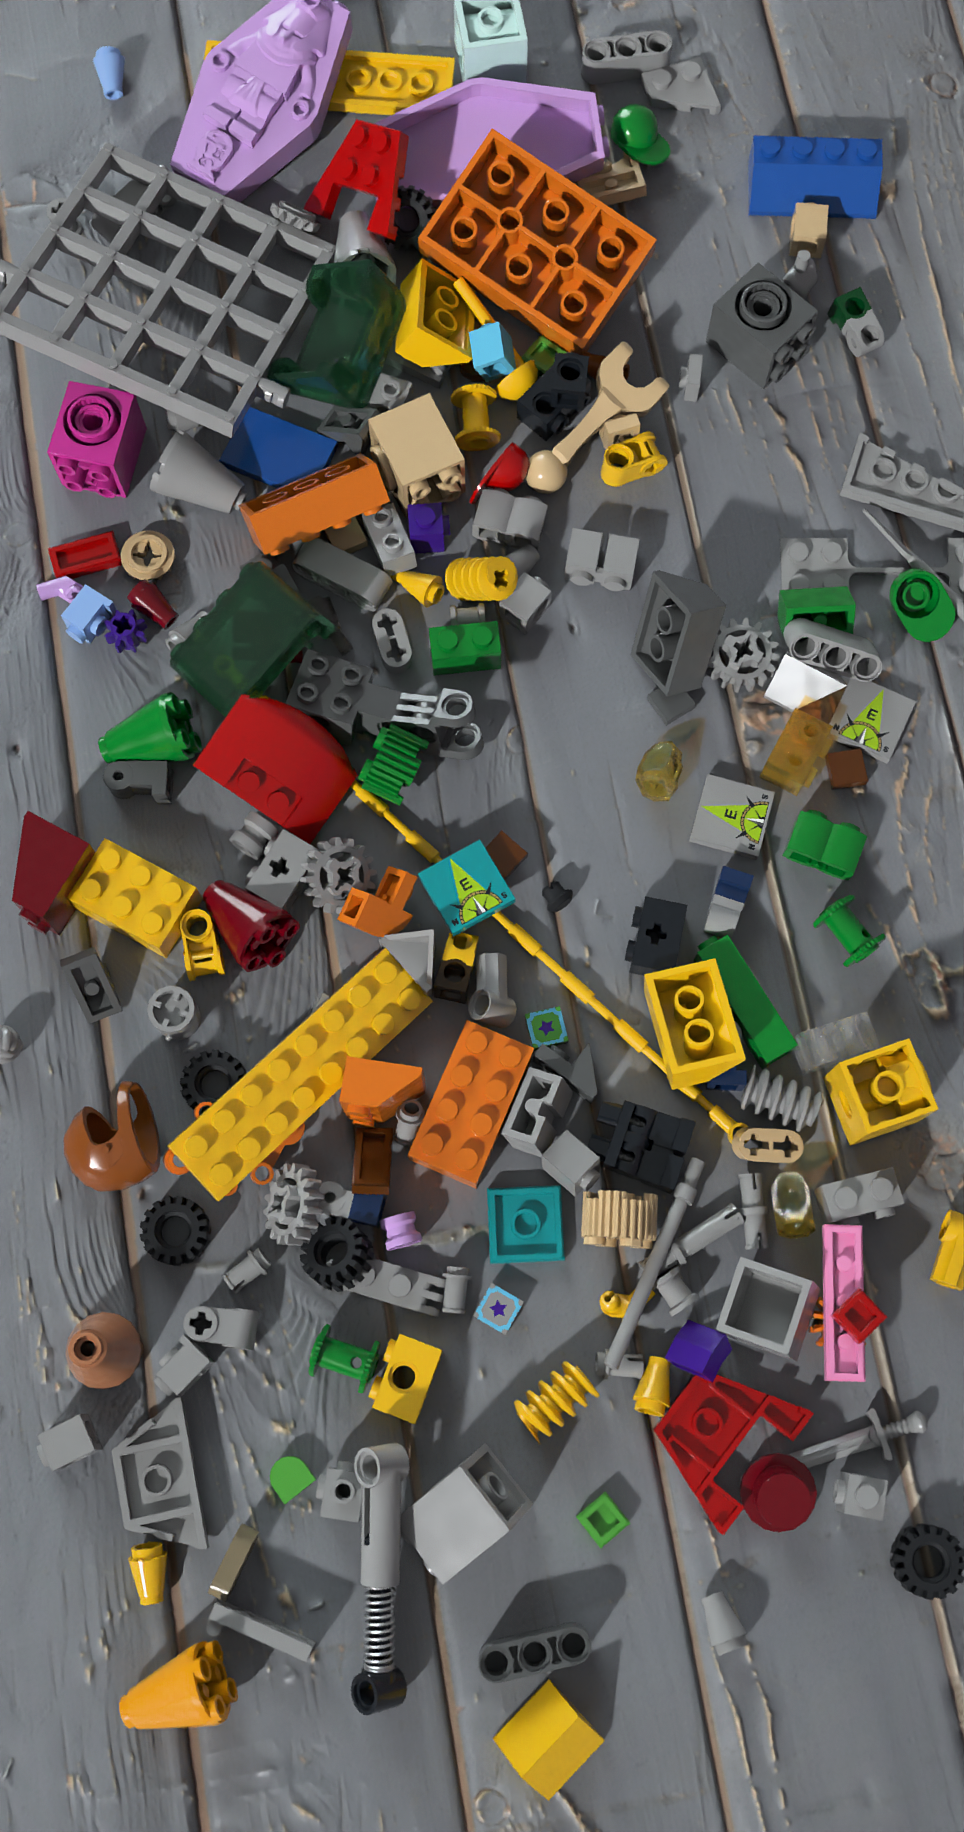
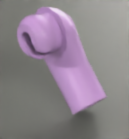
[36,576,83,603]

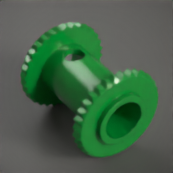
[813,895,886,967]
[308,1324,381,1393]

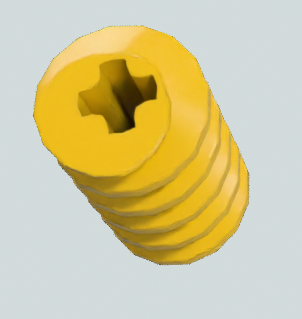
[445,556,518,601]
[514,1361,600,1445]

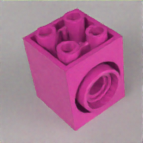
[47,381,147,498]

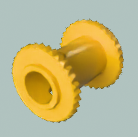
[451,384,501,451]

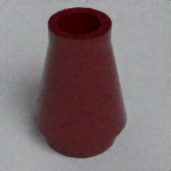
[127,579,179,629]

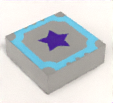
[473,1283,524,1336]

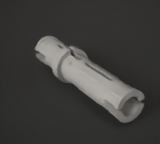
[638,1202,745,1278]

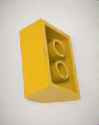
[395,258,476,367]
[644,958,746,1090]

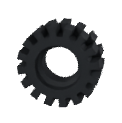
[384,185,436,252]
[180,1050,247,1115]
[140,1196,211,1266]
[300,1217,374,1292]
[890,1523,964,1600]

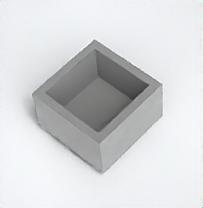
[716,1257,821,1362]

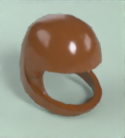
[64,1081,161,1192]

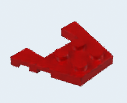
[303,119,409,241]
[653,1375,814,1536]

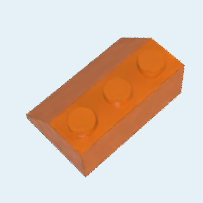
[339,1056,426,1128]

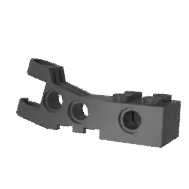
[285,649,484,760]

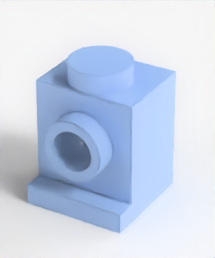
[61,584,117,644]

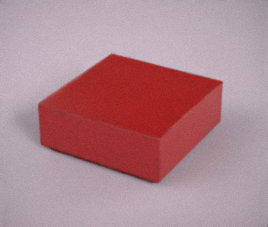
[831,1288,887,1344]

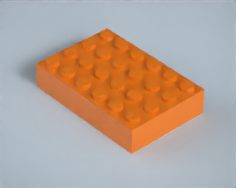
[418,128,657,355]

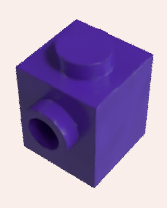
[407,502,450,554]

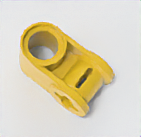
[600,431,668,487]
[180,909,226,981]

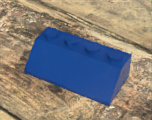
[748,135,883,219]

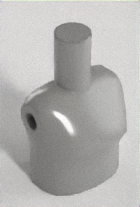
[782,250,818,299]

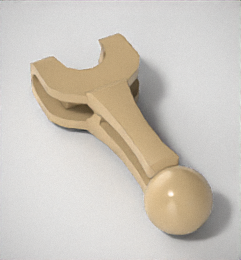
[526,341,670,494]

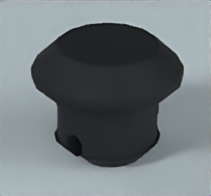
[542,881,573,912]

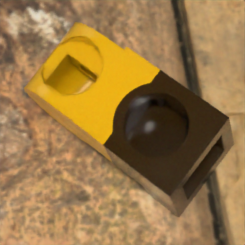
[434,932,479,1004]

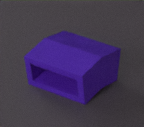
[665,1320,732,1382]

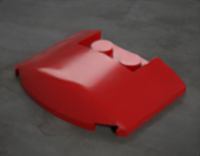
[193,694,358,844]

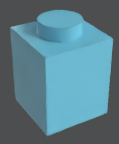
[469,322,516,382]

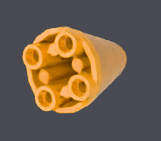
[119,1640,238,1729]

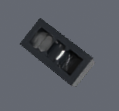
[624,896,688,976]

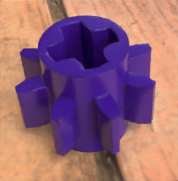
[104,609,147,654]

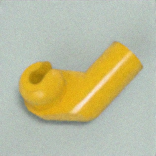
[599,1288,656,1318]

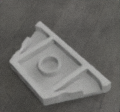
[111,1397,209,1550]

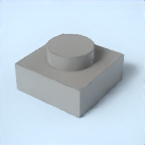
[679,354,703,402]

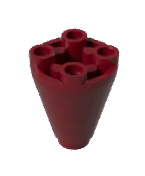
[203,880,300,972]

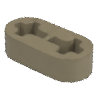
[208,1523,260,1602]

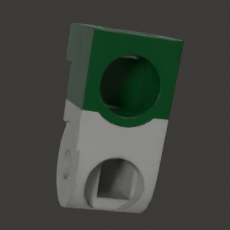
[827,287,884,357]

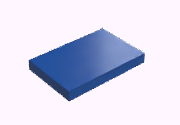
[219,407,338,488]

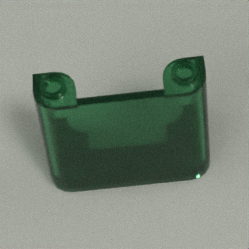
[266,259,406,409]

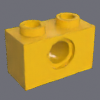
[369,1334,443,1424]

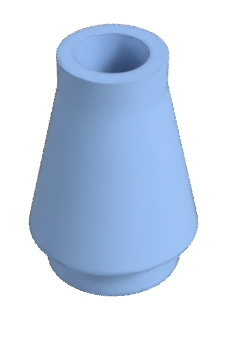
[93,46,125,100]

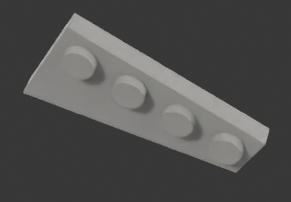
[840,432,964,532]

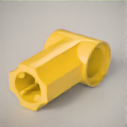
[929,1209,964,1291]

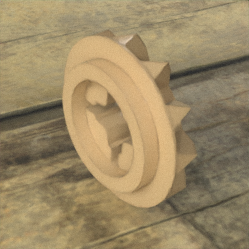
[121,530,176,581]

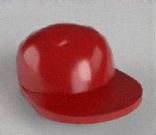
[469,442,529,504]

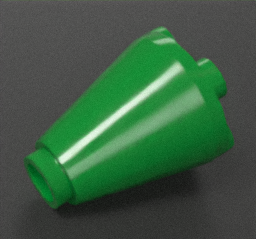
[98,692,202,764]

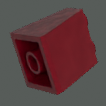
[12,811,95,936]

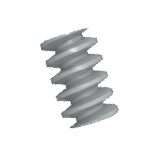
[741,1065,824,1133]

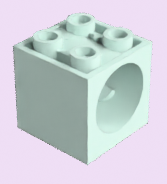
[454,0,528,83]

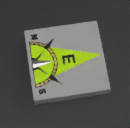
[824,678,916,764]
[689,774,775,860]

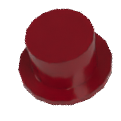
[739,1453,817,1532]

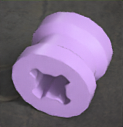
[379,1211,423,1251]

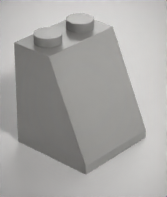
[401,1443,533,1585]

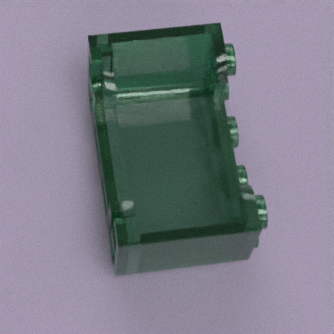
[170,561,336,717]

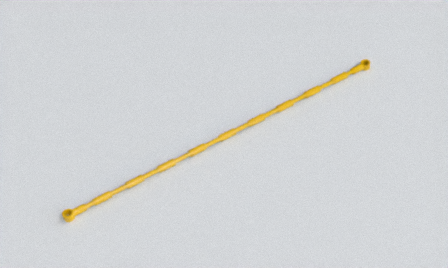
[214,655,749,1144]

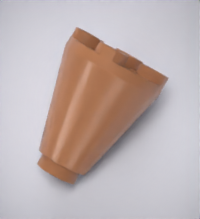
[65,1312,144,1389]

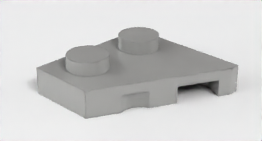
[641,57,721,115]

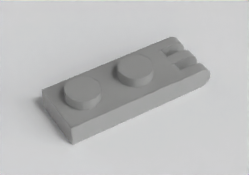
[343,1259,445,1318]

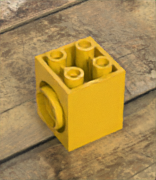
[823,1038,939,1146]

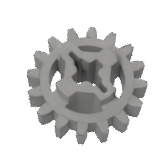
[707,618,780,693]
[300,837,377,914]
[263,1163,324,1246]

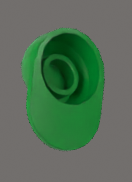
[610,104,670,165]
[889,568,955,642]

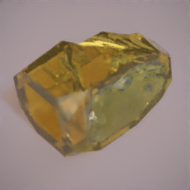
[635,741,683,802]
[771,1171,816,1239]

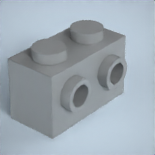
[814,1167,904,1225]

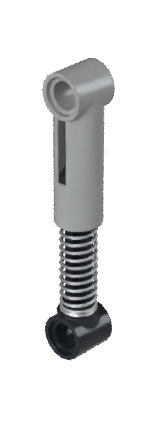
[351,1443,410,1715]

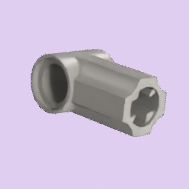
[468,953,517,1029]

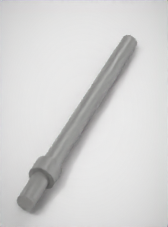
[604,1158,705,1370]

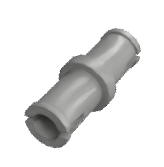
[738,1173,769,1250]

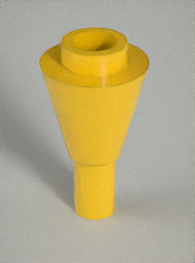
[390,571,445,608]

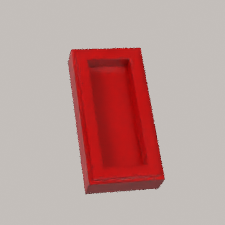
[48,530,122,579]

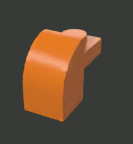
[337,866,418,937]

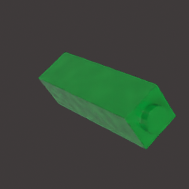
[693,935,798,1069]

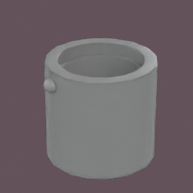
[147,986,201,1041]

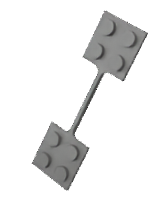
[780,538,964,601]

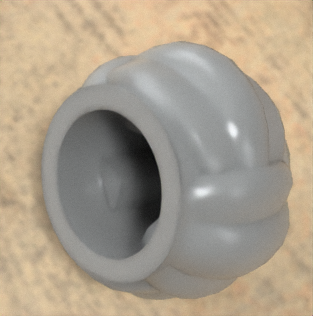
[0,1025,23,1064]

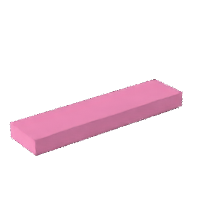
[822,1224,866,1382]

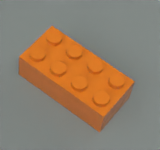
[238,453,390,556]
[408,1020,534,1189]

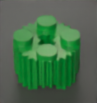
[357,724,430,806]

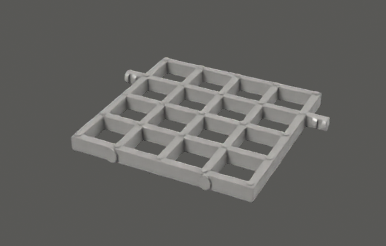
[0,142,336,438]

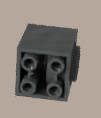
[706,262,818,390]

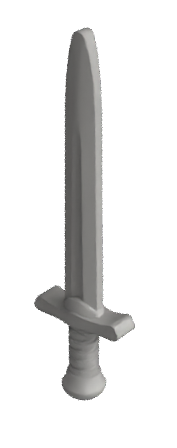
[740,1408,927,1481]

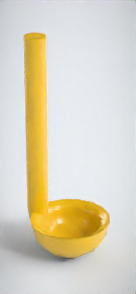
[453,277,538,401]

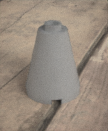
[332,210,397,303]
[150,430,248,514]

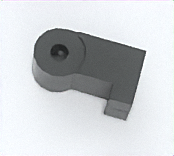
[103,761,174,804]

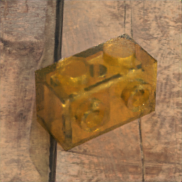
[760,708,833,796]

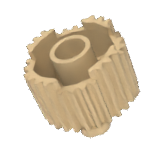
[581,1190,658,1249]

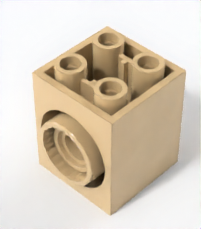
[368,393,465,518]

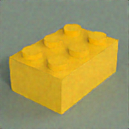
[67,838,203,959]

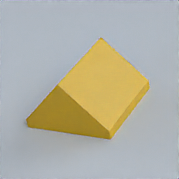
[493,1679,605,1801]

